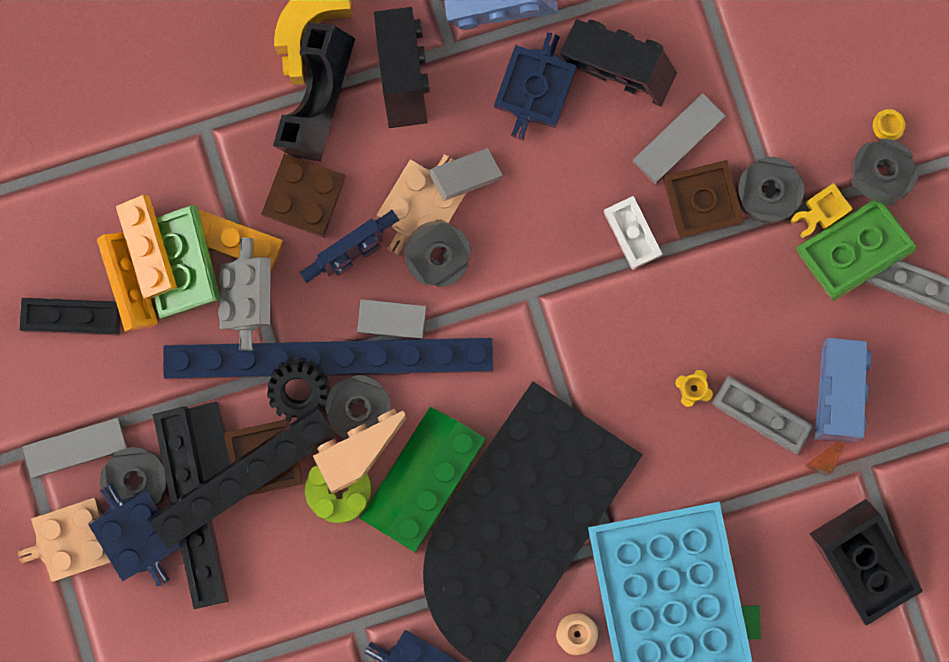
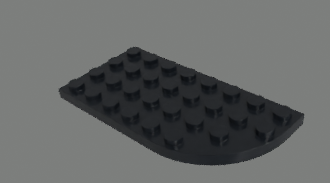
[423,381,643,662]

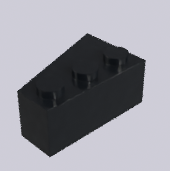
[374,7,430,128]
[560,19,677,107]

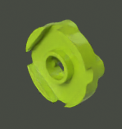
[305,465,372,523]

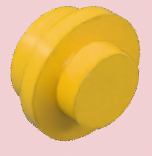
[872,109,906,141]

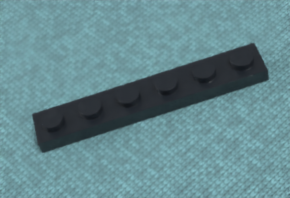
[153,406,229,609]
[148,407,336,549]

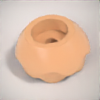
[556,613,598,655]

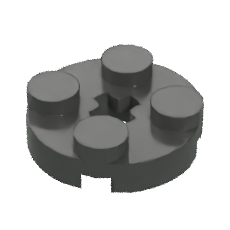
[851,139,919,205]
[737,157,804,224]
[403,219,471,287]
[325,375,392,439]
[100,447,168,505]

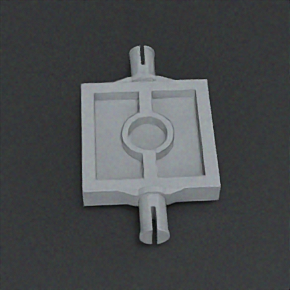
[218,238,270,351]

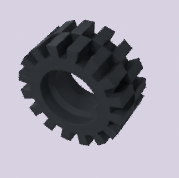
[267,357,329,421]

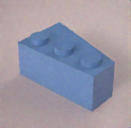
[444,0,559,30]
[814,338,872,443]

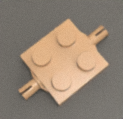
[376,154,466,256]
[18,497,110,582]

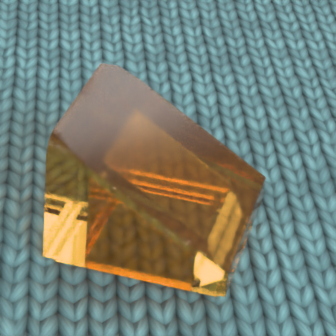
[804,441,844,476]

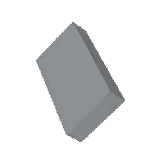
[429,148,503,201]
[357,299,426,340]

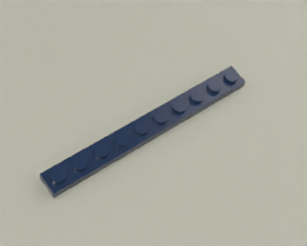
[163,338,493,380]

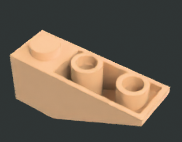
[313,409,407,494]

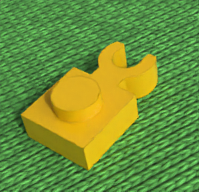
[790,183,853,238]

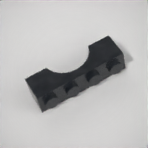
[273,22,355,162]

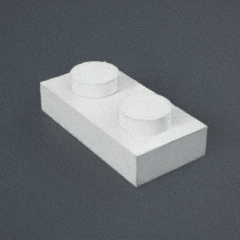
[603,196,662,270]

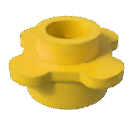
[675,370,713,407]

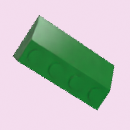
[360,407,486,554]

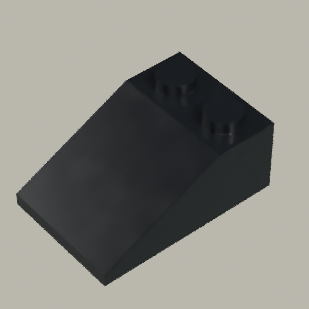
[809,499,923,626]

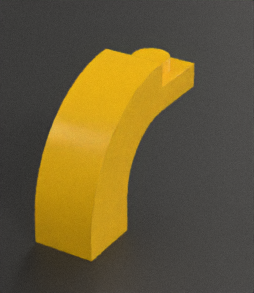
[274,0,352,85]

